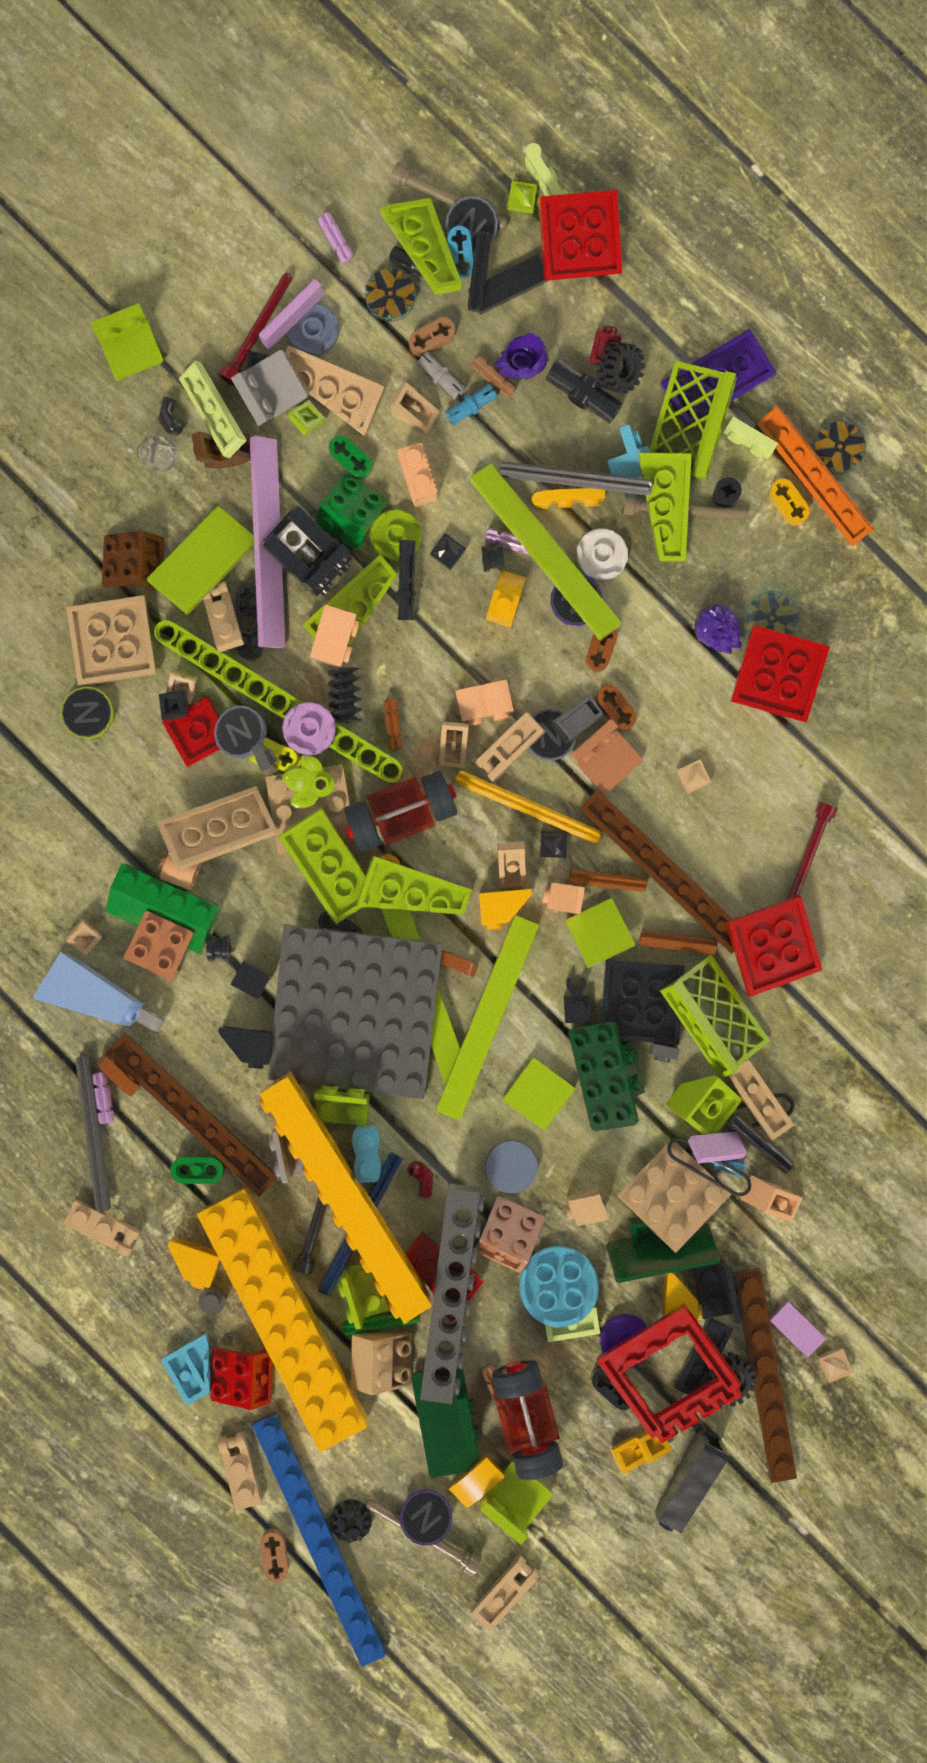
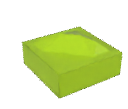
[507,181,537,214]
[288,400,326,436]

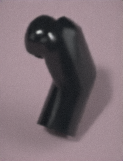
[159,397,183,436]

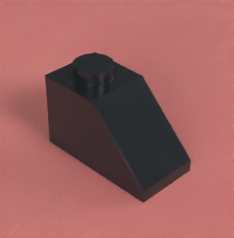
[218,1026,273,1069]

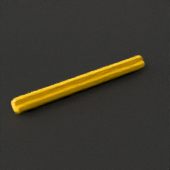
[455,771,601,844]

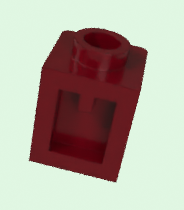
[589,325,622,364]

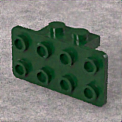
[569,1021,645,1131]
[606,1217,720,1283]
[411,1367,481,1478]

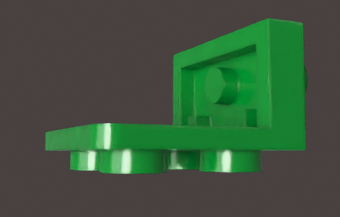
[315,475,388,551]

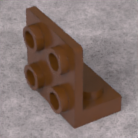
[102,531,165,590]

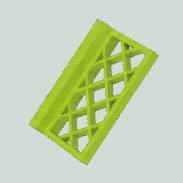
[650,361,737,482]
[660,954,770,1078]

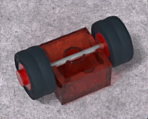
[344,771,457,851]
[492,1360,563,1480]

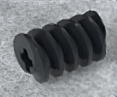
[328,667,362,723]

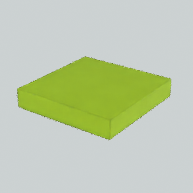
[565,898,635,968]
[502,1057,576,1131]

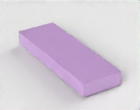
[259,279,324,350]

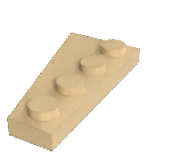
[285,345,385,437]

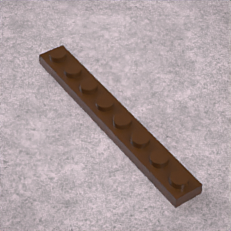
[579,789,734,954]
[106,1033,277,1197]
[736,1268,797,1483]

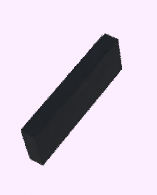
[468,255,548,315]
[674,1318,734,1395]

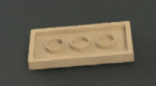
[157,786,277,871]

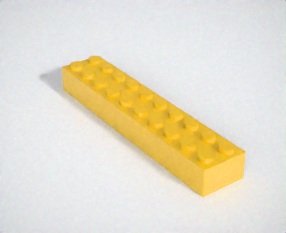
[259,1071,432,1324]
[197,1185,369,1453]

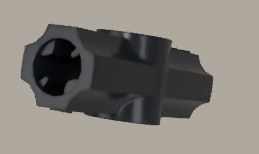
[546,359,623,424]

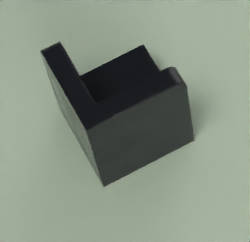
[230,961,273,999]

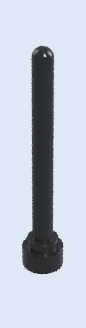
[292,1150,341,1274]

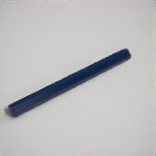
[318,1152,402,1296]

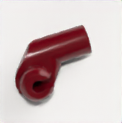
[407,1161,433,1198]

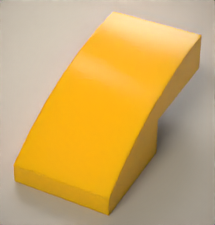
[609,1430,672,1474]
[449,1454,505,1508]

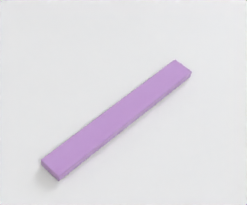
[250,436,285,649]

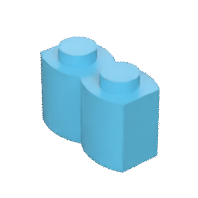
[352,1124,381,1183]

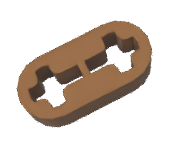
[409,317,455,357]
[260,1528,289,1583]

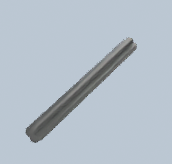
[499,461,653,495]
[76,1056,111,1212]

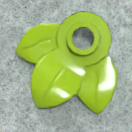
[282,755,335,808]

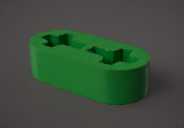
[329,436,372,480]

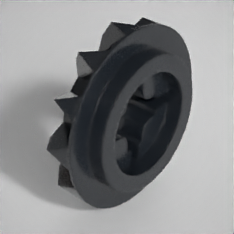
[330,1499,372,1544]

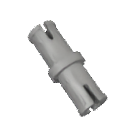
[417,352,466,401]

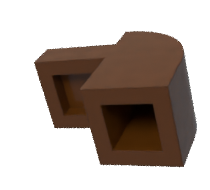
[192,431,251,469]

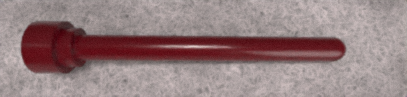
[218,273,292,386]
[787,802,838,899]

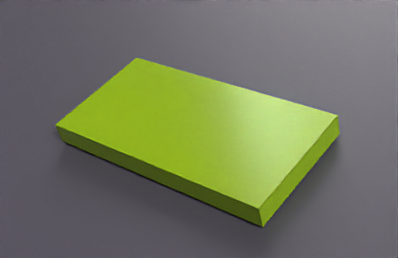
[147,506,254,615]
[277,808,366,924]

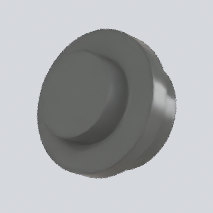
[199,1287,225,1315]

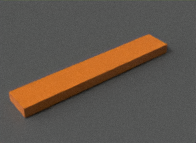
[756,405,874,546]

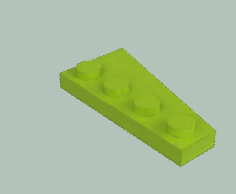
[380,198,462,295]
[637,452,692,561]
[302,555,398,647]
[355,856,472,915]

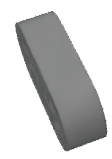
[136,1006,165,1032]

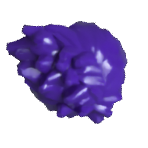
[494,333,549,380]
[694,604,742,654]

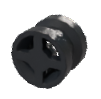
[713,477,742,507]
[481,544,505,572]
[206,935,231,962]

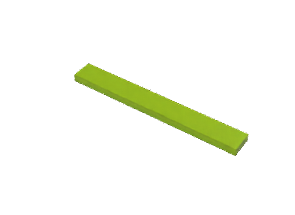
[470,463,622,641]
[381,908,474,1089]
[435,915,539,1121]

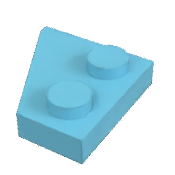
[161,1332,211,1406]

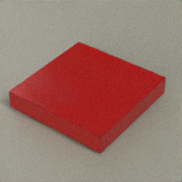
[162,696,221,768]

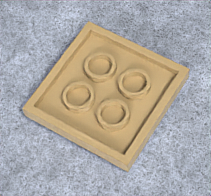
[66,595,157,686]
[265,764,356,855]
[618,1142,731,1253]

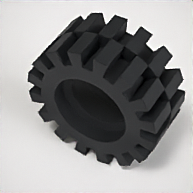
[596,341,645,393]
[704,1352,756,1406]

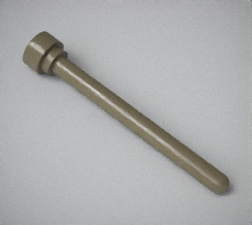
[390,162,508,230]
[622,493,748,519]
[366,1499,482,1577]

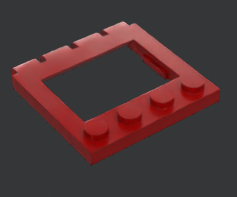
[597,1303,742,1443]

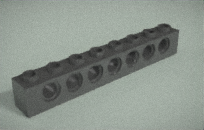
[420,1183,484,1404]

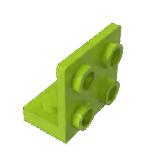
[90,303,164,381]
[313,1085,370,1126]
[338,1262,389,1330]
[480,1460,553,1545]

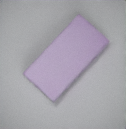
[688,1131,747,1163]
[769,1300,826,1357]

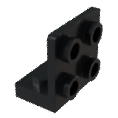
[693,1259,744,1324]

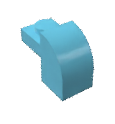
[608,425,651,478]

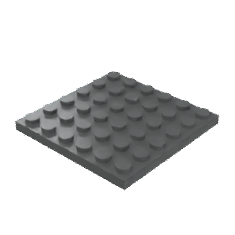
[268,924,443,1099]

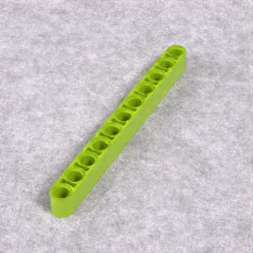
[154,620,403,784]

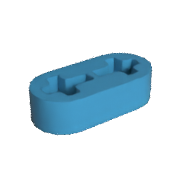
[447,226,474,278]

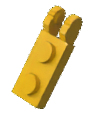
[531,488,605,510]

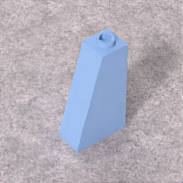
[33,952,144,1026]

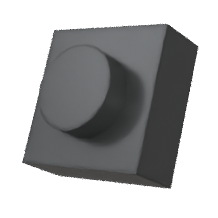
[251,743,277,775]
[649,1043,680,1063]

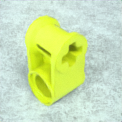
[248,737,301,773]

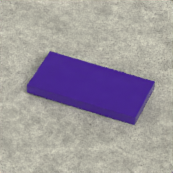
[660,329,777,428]

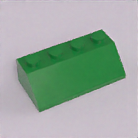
[105,863,222,955]

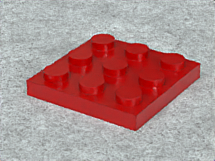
[538,190,622,281]
[730,625,830,723]
[725,895,823,997]

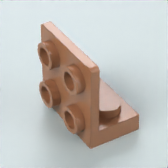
[570,719,643,795]
[123,911,194,981]
[474,1196,545,1273]

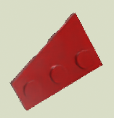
[405,1231,484,1323]

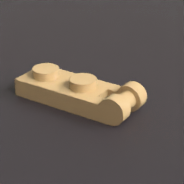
[203,581,244,652]
[475,712,546,782]
[63,1199,141,1257]
[218,1431,262,1511]
[471,1555,540,1631]

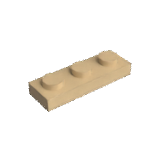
[727,1059,794,1140]

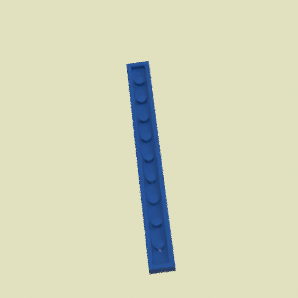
[252,1411,386,1667]

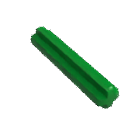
[342,1312,420,1336]

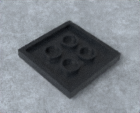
[600,960,685,1045]

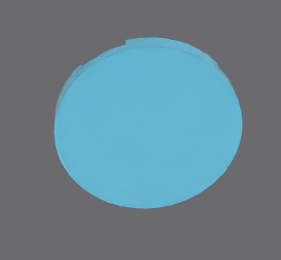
[519,1246,599,1327]

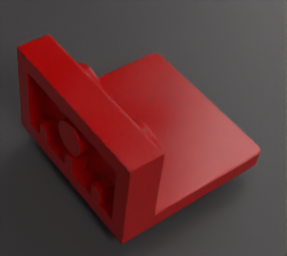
[210,1347,273,1410]

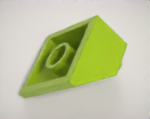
[665,1075,743,1135]

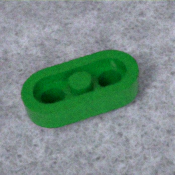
[170,1156,225,1184]

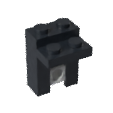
[259,506,352,597]

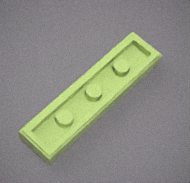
[179,360,247,458]

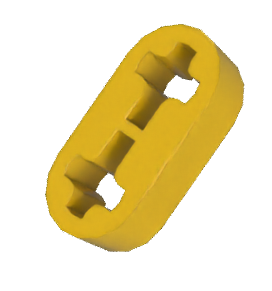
[769,478,810,526]

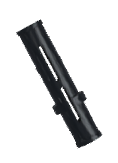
[396,540,417,620]

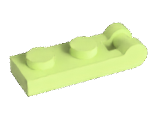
[525,143,569,196]

